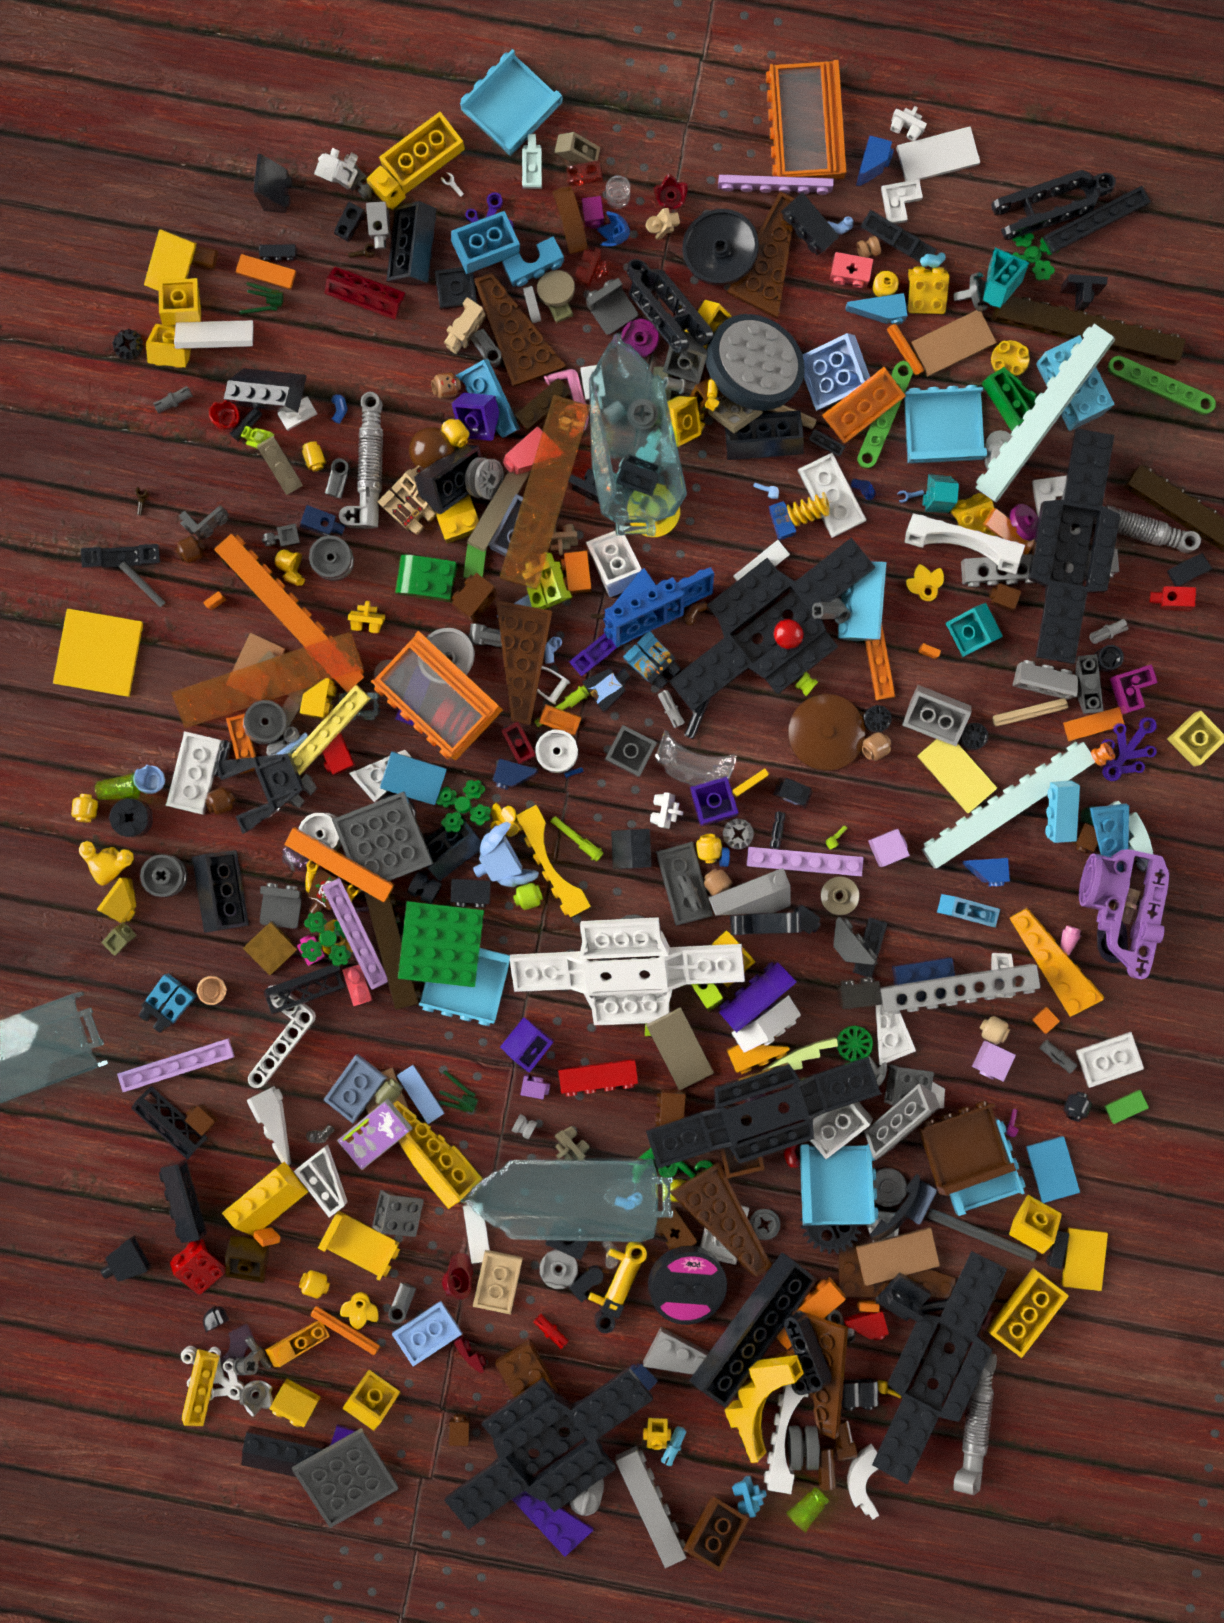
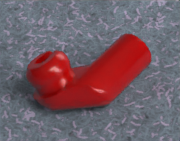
[784,1144,800,1168]

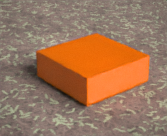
[203,591,226,610]
[918,643,941,659]
[1032,1007,1060,1034]
[253,1227,280,1247]
[857,1300,880,1312]

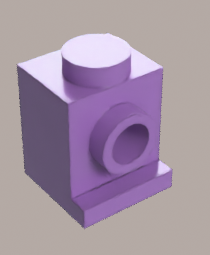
[521,1074,550,1099]

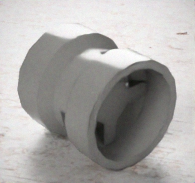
[511,1114,537,1140]

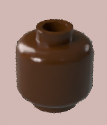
[175,536,205,564]
[205,787,235,815]

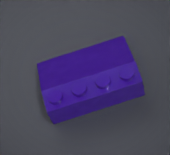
[718,962,796,1033]

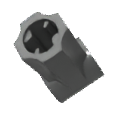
[470,329,502,368]
[325,459,351,498]
[812,598,851,624]
[469,624,502,648]
[388,1282,417,1323]

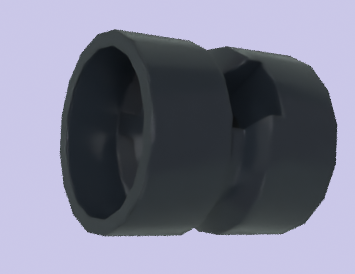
[1094,645,1124,672]
[407,871,442,904]

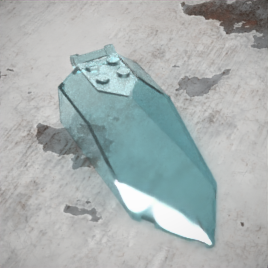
[589,334,687,536]
[0,992,109,1103]
[461,1158,673,1242]

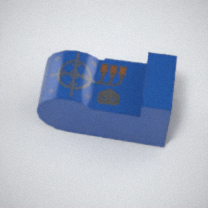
[769,501,796,541]

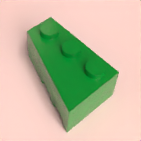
[981,367,1037,431]

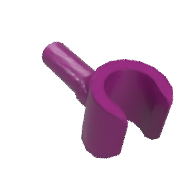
[1005,1109,1019,1137]

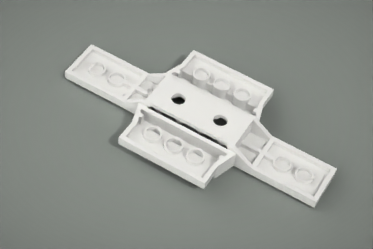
[509,917,745,1025]

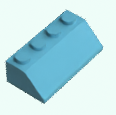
[838,561,886,641]

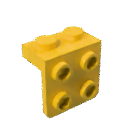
[907,266,949,314]
[950,493,997,536]

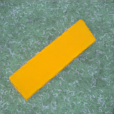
[182,1349,220,1426]

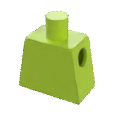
[691,983,724,1011]

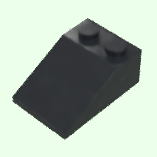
[254,154,292,213]

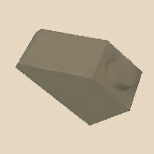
[554,132,601,166]

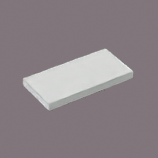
[896,127,980,182]
[174,320,253,349]
[798,453,866,538]
[166,731,222,815]

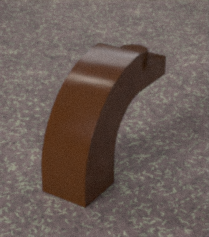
[552,186,588,254]

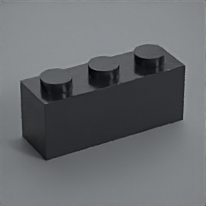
[781,192,839,256]

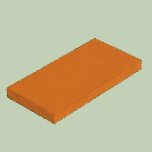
[822,367,906,444]

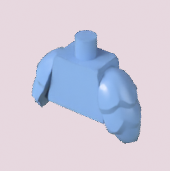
[473,822,539,887]

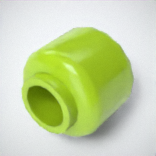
[513,883,543,910]

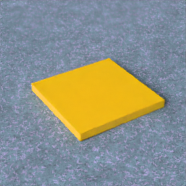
[53,609,143,697]

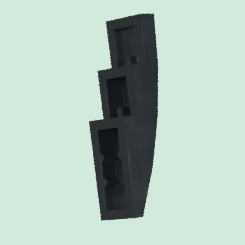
[860,209,937,263]

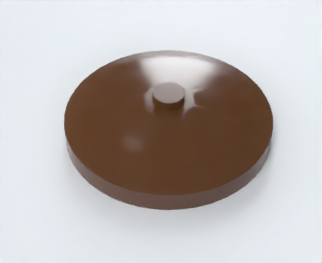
[788,694,865,771]

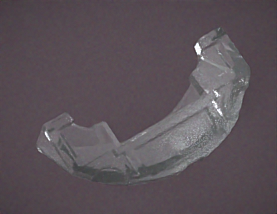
[655,730,737,786]

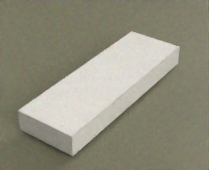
[733,540,790,581]
[463,1202,490,1264]

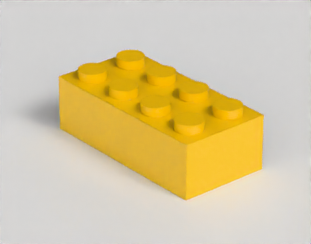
[379,112,465,194]
[987,1268,1069,1358]

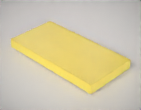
[917,739,997,814]

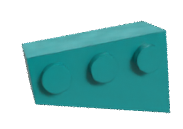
[983,247,1029,308]
[922,474,959,514]

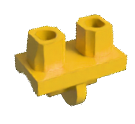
[348,600,385,633]

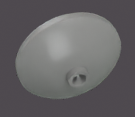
[418,628,474,685]

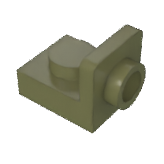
[101,922,137,956]

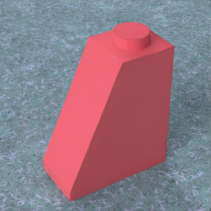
[503,426,564,475]

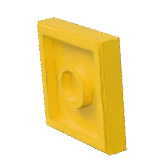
[732,769,768,797]

